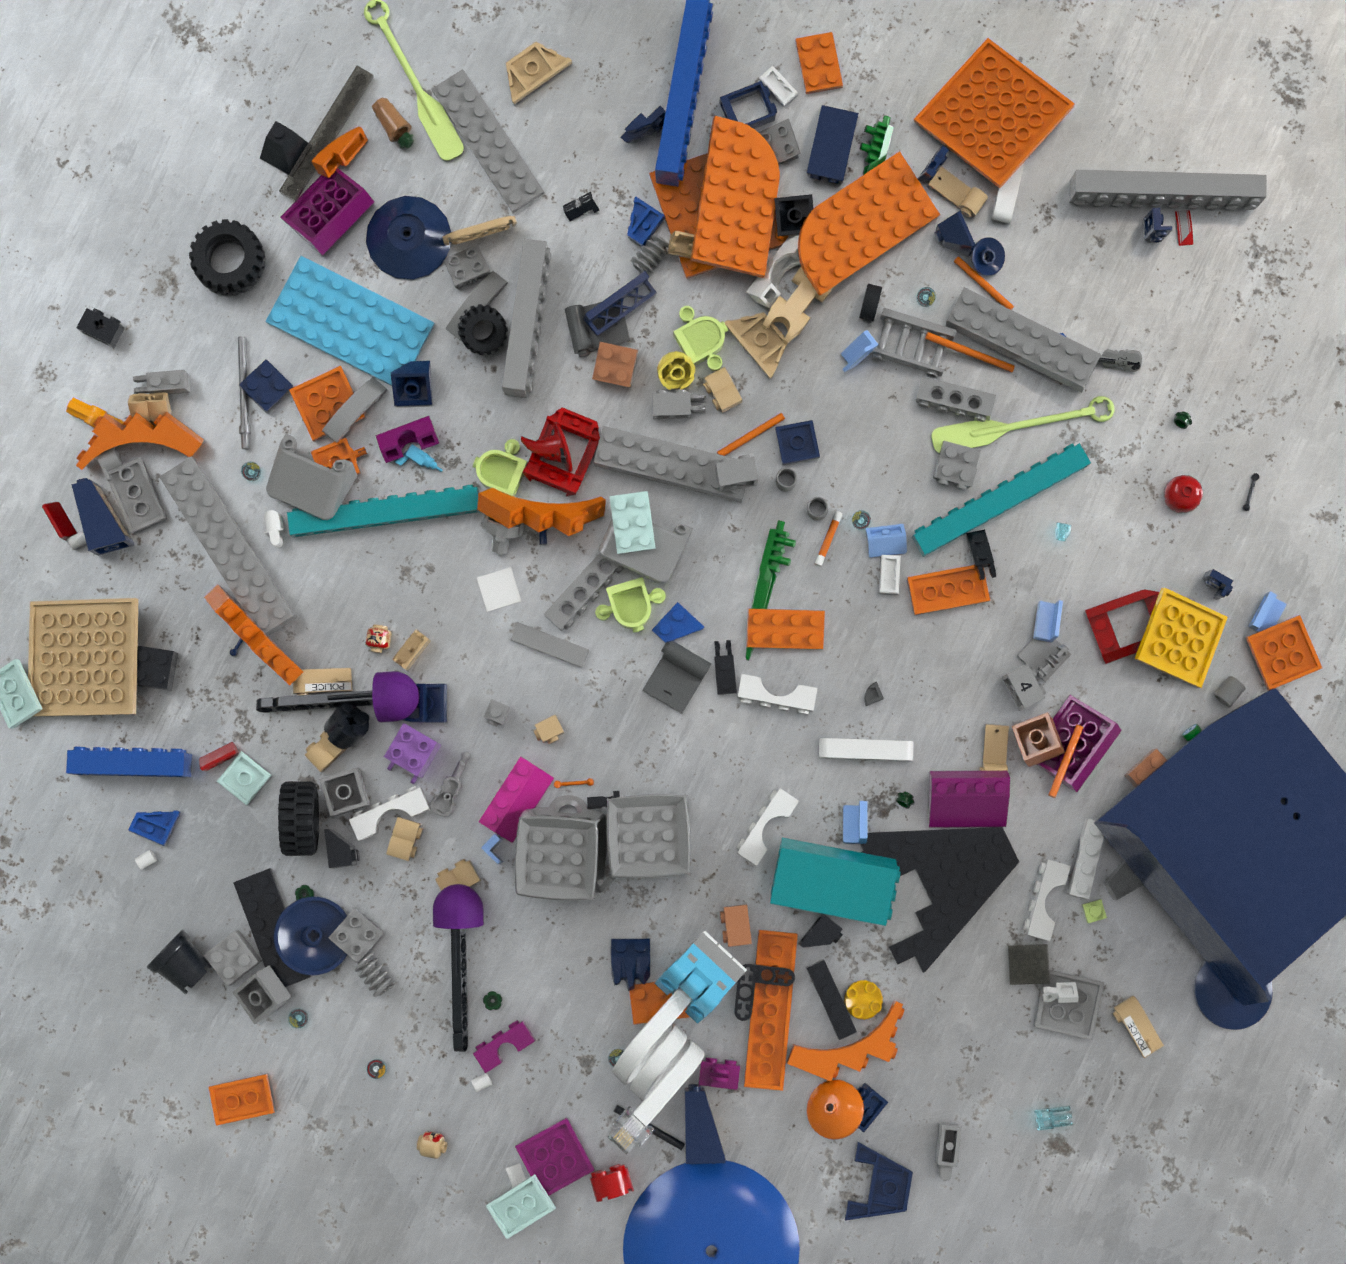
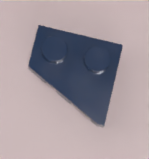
[917,146,949,183]

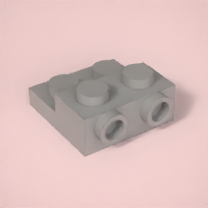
[933,441,981,490]

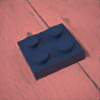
[239,359,293,413]
[775,420,820,465]

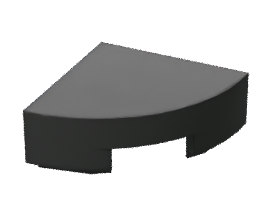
[864,681,884,706]

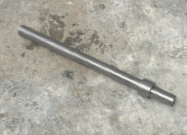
[238,336,251,449]

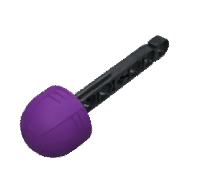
[256,671,419,723]
[433,884,484,1052]

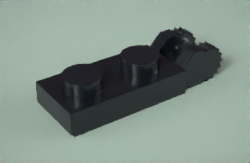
[966,529,996,580]
[714,640,737,695]

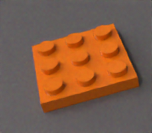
[289,366,365,442]
[1245,615,1322,690]

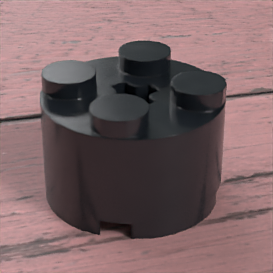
[324,703,370,749]

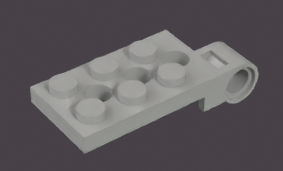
[97,447,167,534]

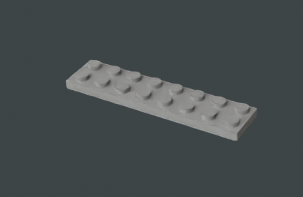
[432,69,544,213]

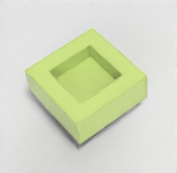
[1081,899,1107,923]

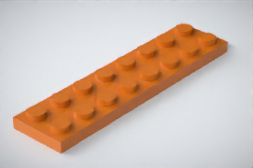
[744,930,798,1091]

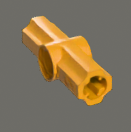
[66,397,125,428]

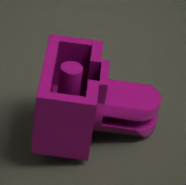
[698,1057,740,1090]

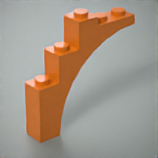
[76,412,204,470]
[477,488,606,536]
[204,584,303,685]
[786,1000,905,1081]

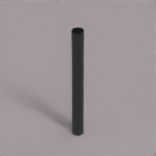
[613,1105,685,1151]

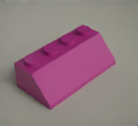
[479,756,554,843]

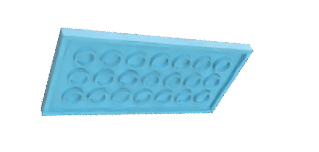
[265,256,435,386]

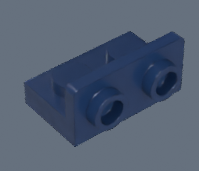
[1143,208,1172,243]
[1202,569,1234,600]
[858,1083,888,1132]

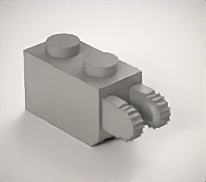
[133,370,190,395]

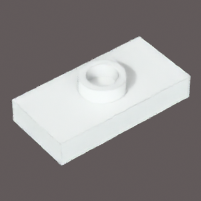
[759,66,798,107]
[879,555,901,594]

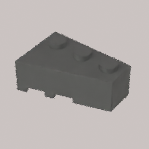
[1104,861,1144,900]

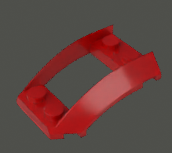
[523,407,600,497]
[1085,589,1159,664]

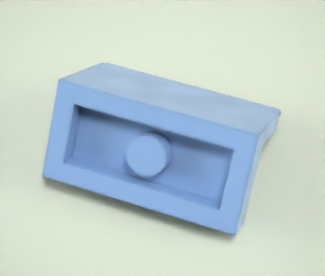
[841,330,879,372]
[866,524,907,557]
[1248,591,1286,632]
[1033,600,1063,643]
[843,801,867,844]
[481,834,503,864]

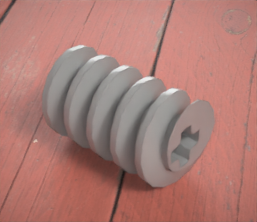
[631,234,669,273]
[355,953,395,997]

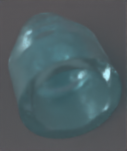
[1055,522,1072,541]

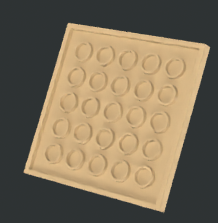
[28,598,139,717]

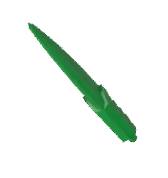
[859,116,894,175]
[746,520,796,661]

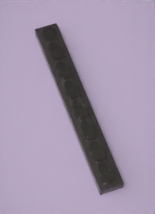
[279,66,374,202]

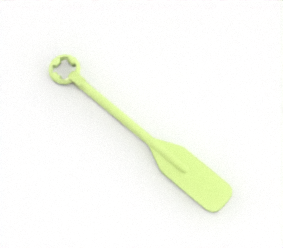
[364,0,464,161]
[931,396,1115,453]

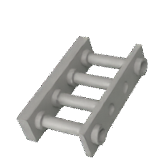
[869,308,956,378]

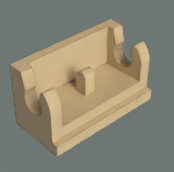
[667,231,694,259]
[392,629,431,671]

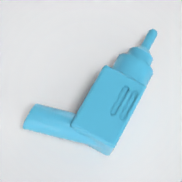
[394,444,443,472]

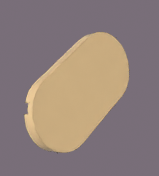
[443,216,517,245]

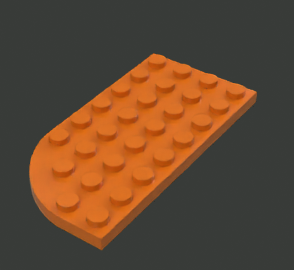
[691,116,780,278]
[798,151,940,296]

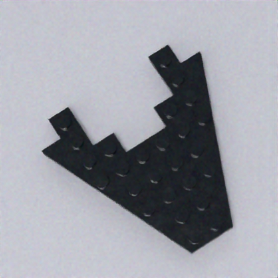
[860,827,1019,973]

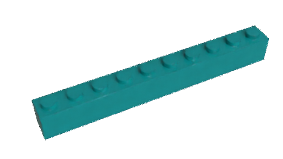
[912,443,1091,557]
[287,485,480,538]

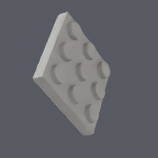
[1034,969,1104,1040]

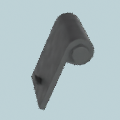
[565,301,630,357]
[642,640,712,714]

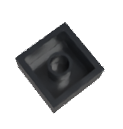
[137,646,178,691]

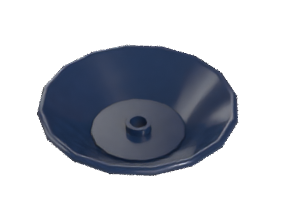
[366,196,451,280]

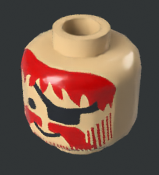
[365,624,392,653]
[417,1131,447,1159]

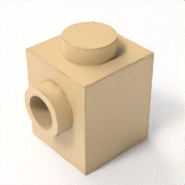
[533,715,564,744]

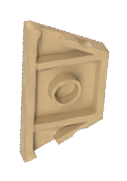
[506,42,572,104]
[724,312,787,379]

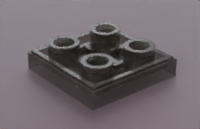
[1008,944,1050,985]

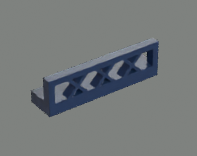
[583,271,657,336]

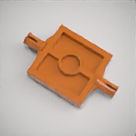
[311,437,367,475]

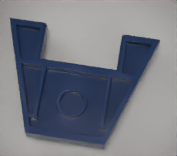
[844,1141,913,1221]

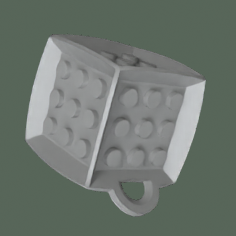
[598,794,691,893]
[515,795,607,900]

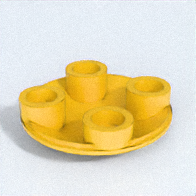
[844,980,883,1020]

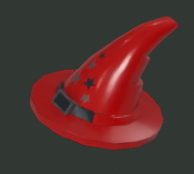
[521,421,573,473]

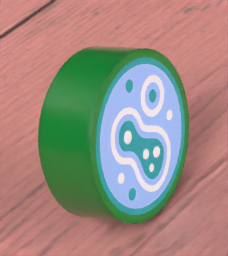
[1182,724,1202,741]

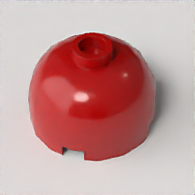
[1164,475,1203,513]

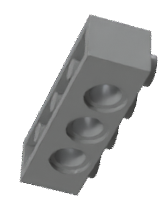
[916,376,996,422]

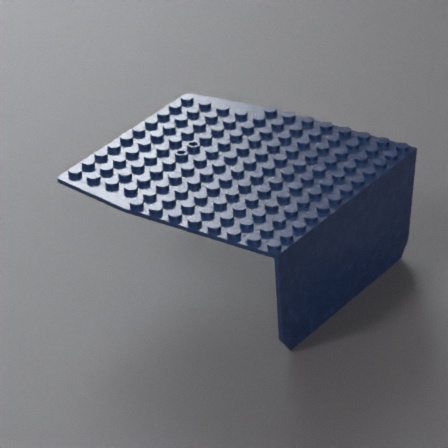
[1094,688,1346,1006]

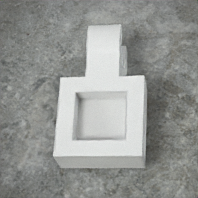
[1043,982,1079,1003]

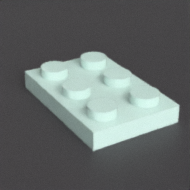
[609,491,656,554]
[0,659,43,729]
[486,1174,556,1239]

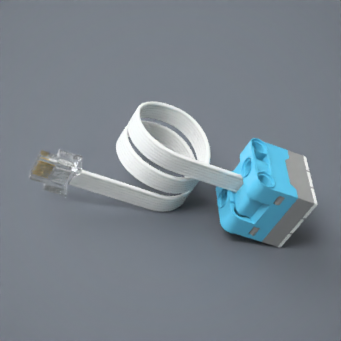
[608,931,747,1154]

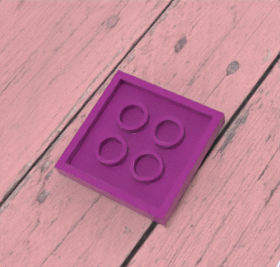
[515,1117,595,1196]

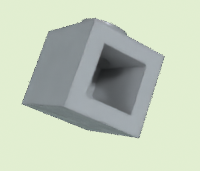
[484,699,510,727]

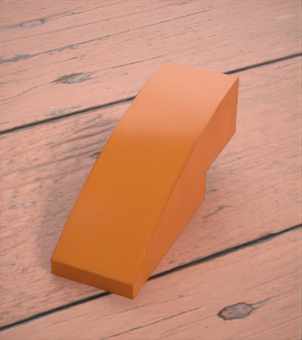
[311,127,368,178]

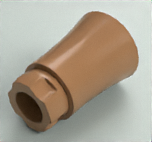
[372,97,412,142]

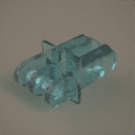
[1034,1106,1073,1130]

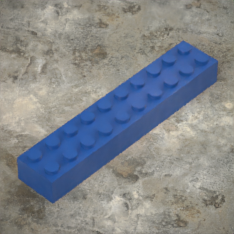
[655,0,713,187]

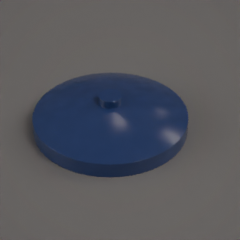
[273,897,347,975]
[1193,961,1273,1030]

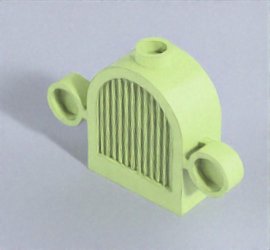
[673,306,728,371]
[473,439,528,497]
[595,577,666,633]

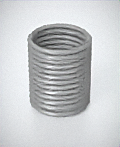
[775,467,797,492]
[807,497,828,520]
[1214,676,1246,707]

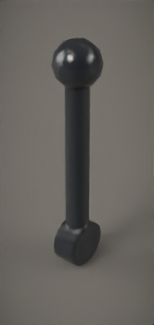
[1243,473,1259,511]

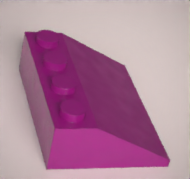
[280,168,374,255]
[1036,695,1122,792]
[929,770,1010,827]

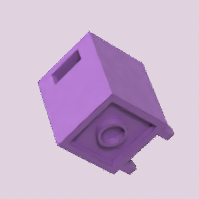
[384,723,441,784]

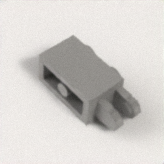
[652,389,706,419]
[935,1123,962,1181]

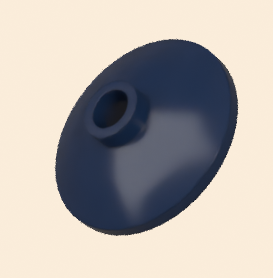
[971,237,1005,276]

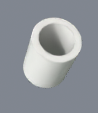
[67,531,87,550]
[135,849,157,870]
[471,1072,493,1092]

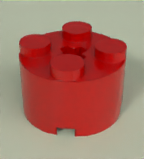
[590,1164,634,1202]

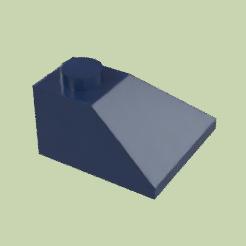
[934,211,976,256]
[391,361,433,406]

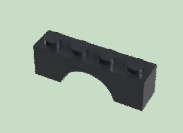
[805,959,857,1040]

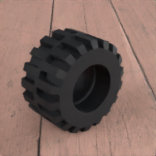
[458,304,508,355]

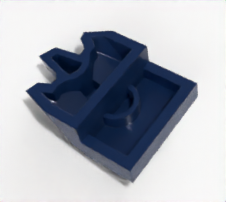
[620,106,666,143]
[403,683,447,723]
[611,939,650,991]

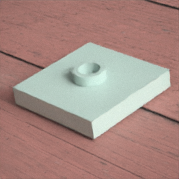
[217,751,272,806]

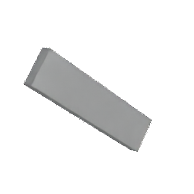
[511,622,589,668]

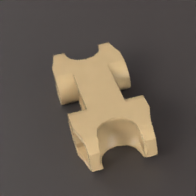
[761,267,833,345]

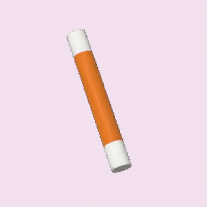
[814,511,843,566]

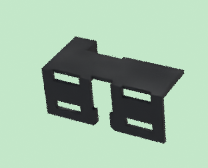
[563,192,600,221]
[587,791,620,809]

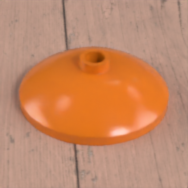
[807,1080,864,1140]

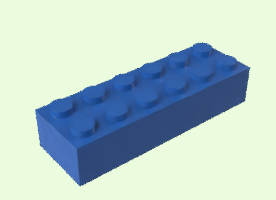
[66,746,192,777]

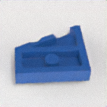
[627,197,665,246]
[652,602,705,643]
[128,810,180,846]

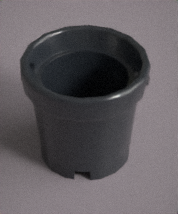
[147,929,212,994]

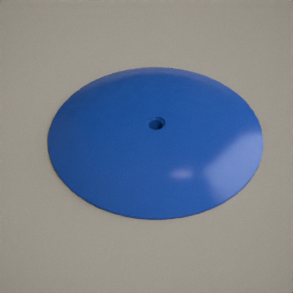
[623,1160,800,1264]

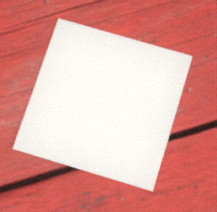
[477,567,521,612]

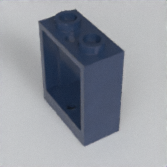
[719,81,777,129]

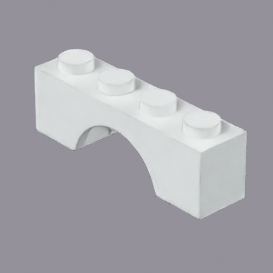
[746,235,800,308]
[737,674,818,715]
[349,786,431,841]
[736,788,799,866]
[1066,819,1104,899]
[1023,859,1071,941]

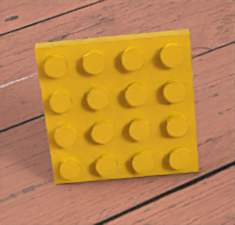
[1135,588,1228,688]

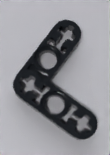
[734,964,795,1021]

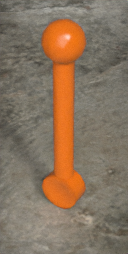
[554,778,594,788]

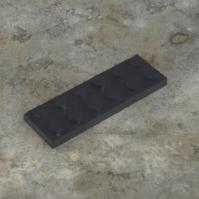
[233,868,311,987]

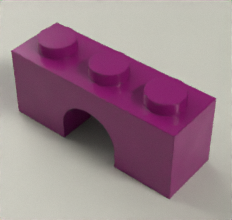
[375,416,439,463]
[473,1020,536,1073]

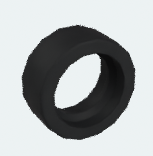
[859,283,882,321]

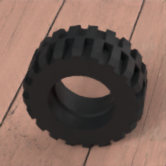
[189,219,265,296]
[278,781,319,856]

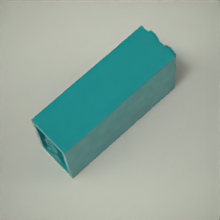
[770,837,901,926]

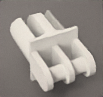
[263,510,286,548]

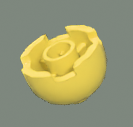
[657,351,696,390]

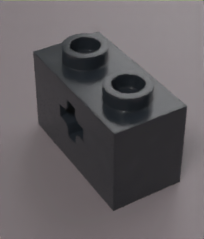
[76,308,125,348]

